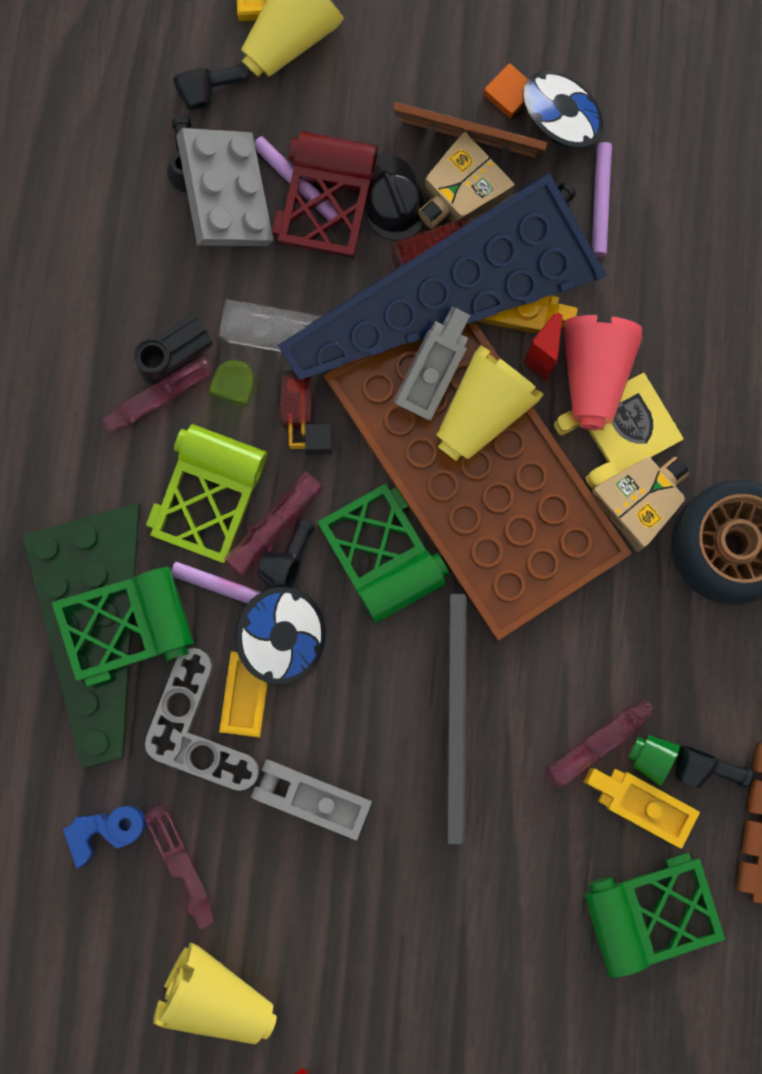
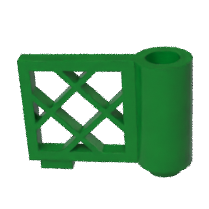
[317,483,449,624]
[52,567,195,687]
[583,852,725,978]

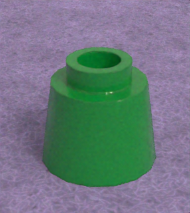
[628,735,681,787]

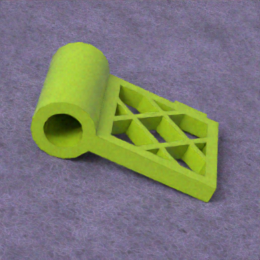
[146,424,267,563]

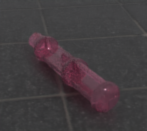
[101,356,214,433]
[546,699,655,788]
[144,806,215,929]

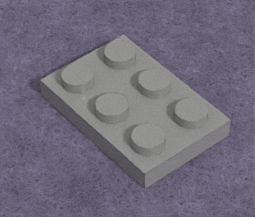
[176,128,274,246]

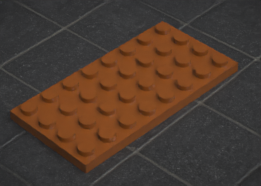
[324,322,632,642]

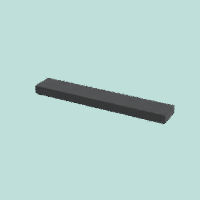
[446,594,467,844]

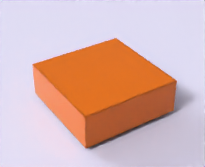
[483,63,528,119]

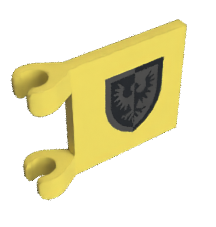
[553,373,684,490]

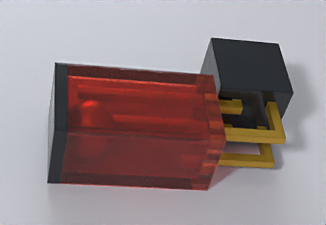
[281,370,332,455]

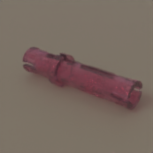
[224,471,324,576]

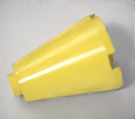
[241,0,344,77]
[437,345,544,461]
[153,943,277,1045]

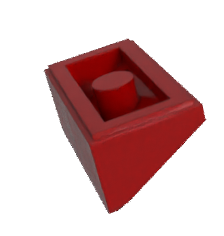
[524,312,563,381]

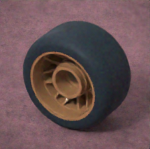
[672,480,762,605]

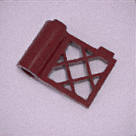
[272,131,378,259]

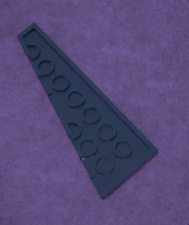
[277,173,607,380]

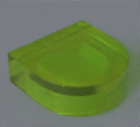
[209,360,254,406]

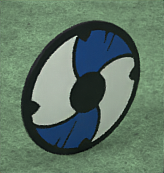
[522,71,603,149]
[235,587,326,684]

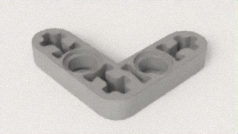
[145,648,260,791]

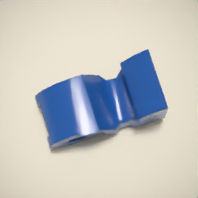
[63,805,147,869]

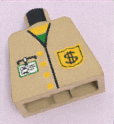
[418,132,515,229]
[591,457,690,552]

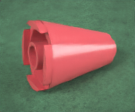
[563,315,643,430]

